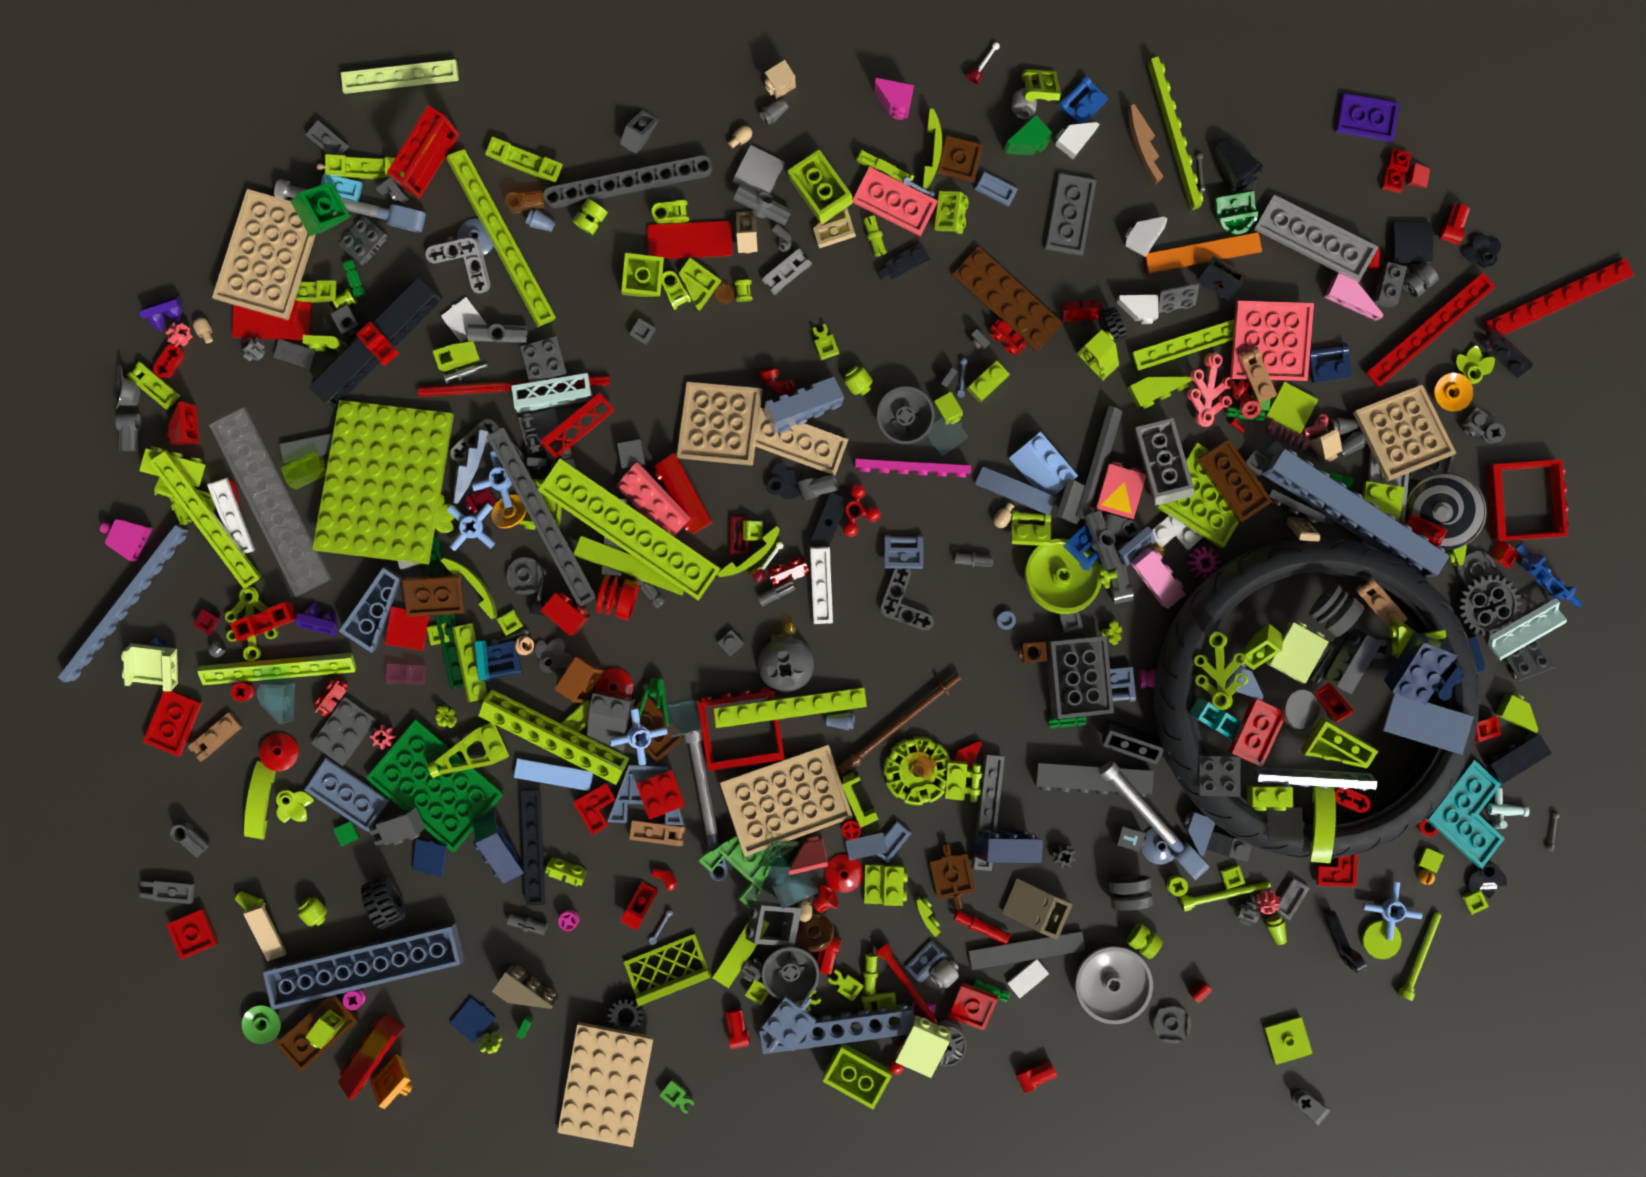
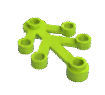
[225,587,278,661]
[1194,632,1248,710]

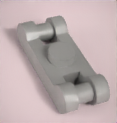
[762,249,812,295]

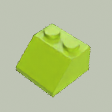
[621,253,664,297]

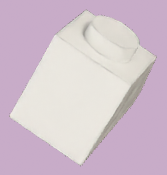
[1055,122,1100,159]
[1125,217,1167,257]
[1116,295,1158,324]

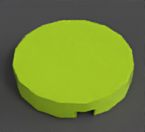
[1361,920,1402,959]

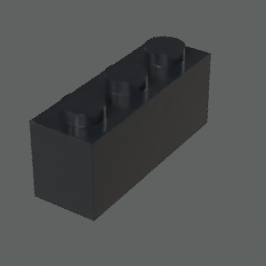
[1324,627,1382,694]
[1102,720,1164,765]
[1484,732,1552,784]

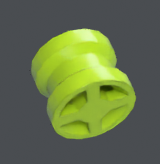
[1166,875,1188,896]

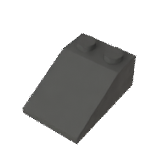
[587,691,635,755]

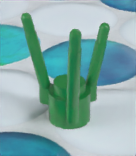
[638,678,669,727]

